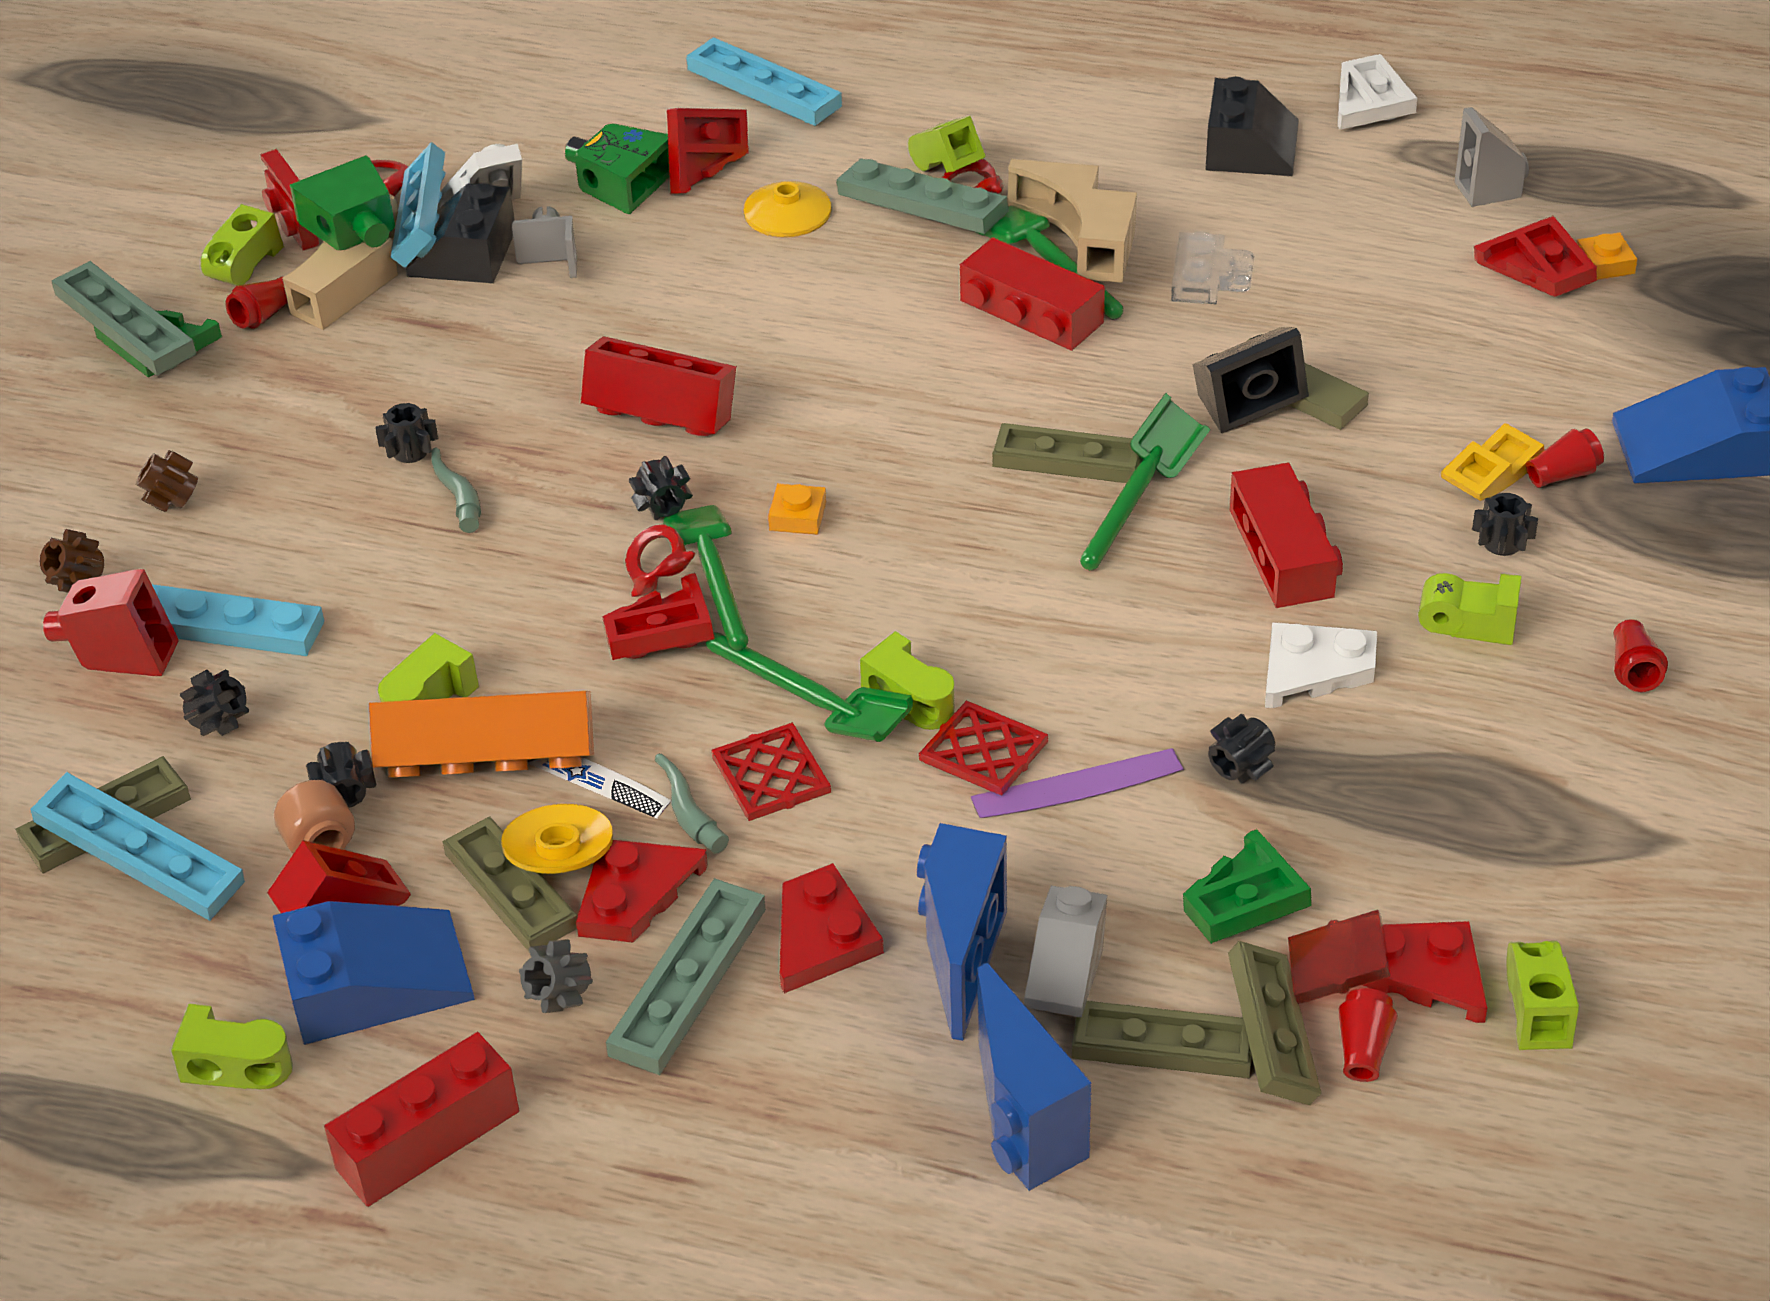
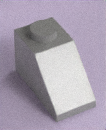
[1455,107,1529,207]
[1024,886,1108,1017]

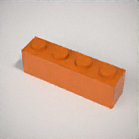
[369,691,594,777]

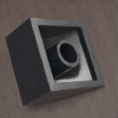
[1206,76,1299,176]
[406,183,515,284]
[1192,327,1309,434]

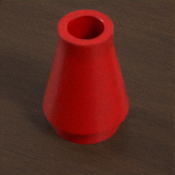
[225,276,288,329]
[1526,428,1604,488]
[1613,619,1668,692]
[1338,988,1398,1082]

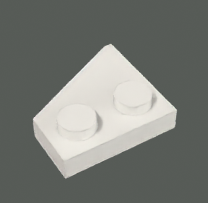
[1338,54,1417,130]
[437,144,522,210]
[1265,622,1377,708]

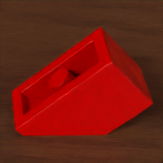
[267,840,411,913]

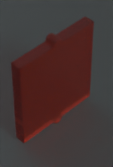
[1288,909,1391,1004]

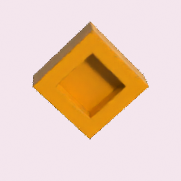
[1577,233,1638,280]
[768,483,826,535]

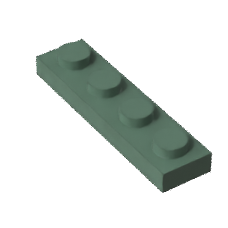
[836,158,1008,234]
[51,261,196,375]
[606,878,766,1075]

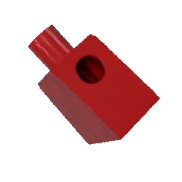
[43,569,179,676]

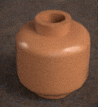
[274,780,355,853]

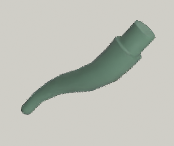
[431,448,481,533]
[655,753,729,854]

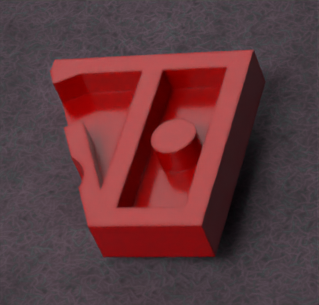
[667,108,749,194]
[1474,216,1597,297]
[602,573,714,660]
[576,840,708,943]
[780,863,884,994]
[1352,921,1487,1023]

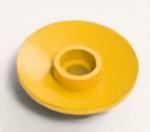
[744,181,831,237]
[501,804,613,874]

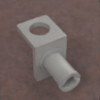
[512,206,577,278]

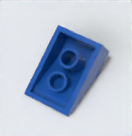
[1612,367,1770,484]
[917,823,1007,1041]
[273,901,475,1045]
[977,962,1091,1191]

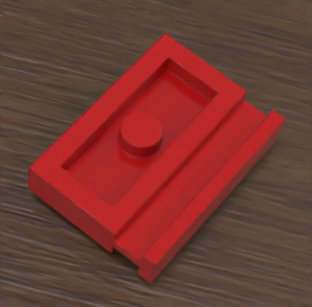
[260,149,320,251]

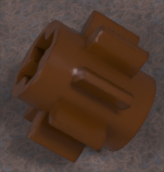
[136,450,198,512]
[40,529,105,593]

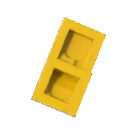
[1441,423,1544,501]

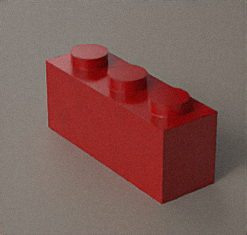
[960,237,1105,351]
[581,336,737,436]
[1229,462,1343,608]
[324,1031,520,1208]

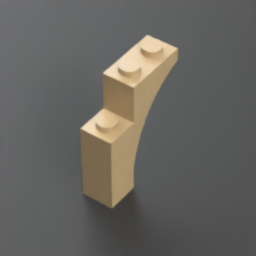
[1008,159,1137,283]
[283,194,399,330]

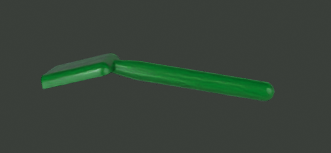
[976,206,1124,319]
[1080,393,1211,570]
[663,505,749,651]
[706,632,913,742]

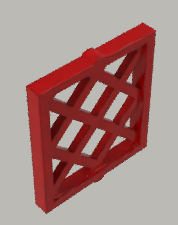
[919,700,1048,796]
[711,722,831,821]

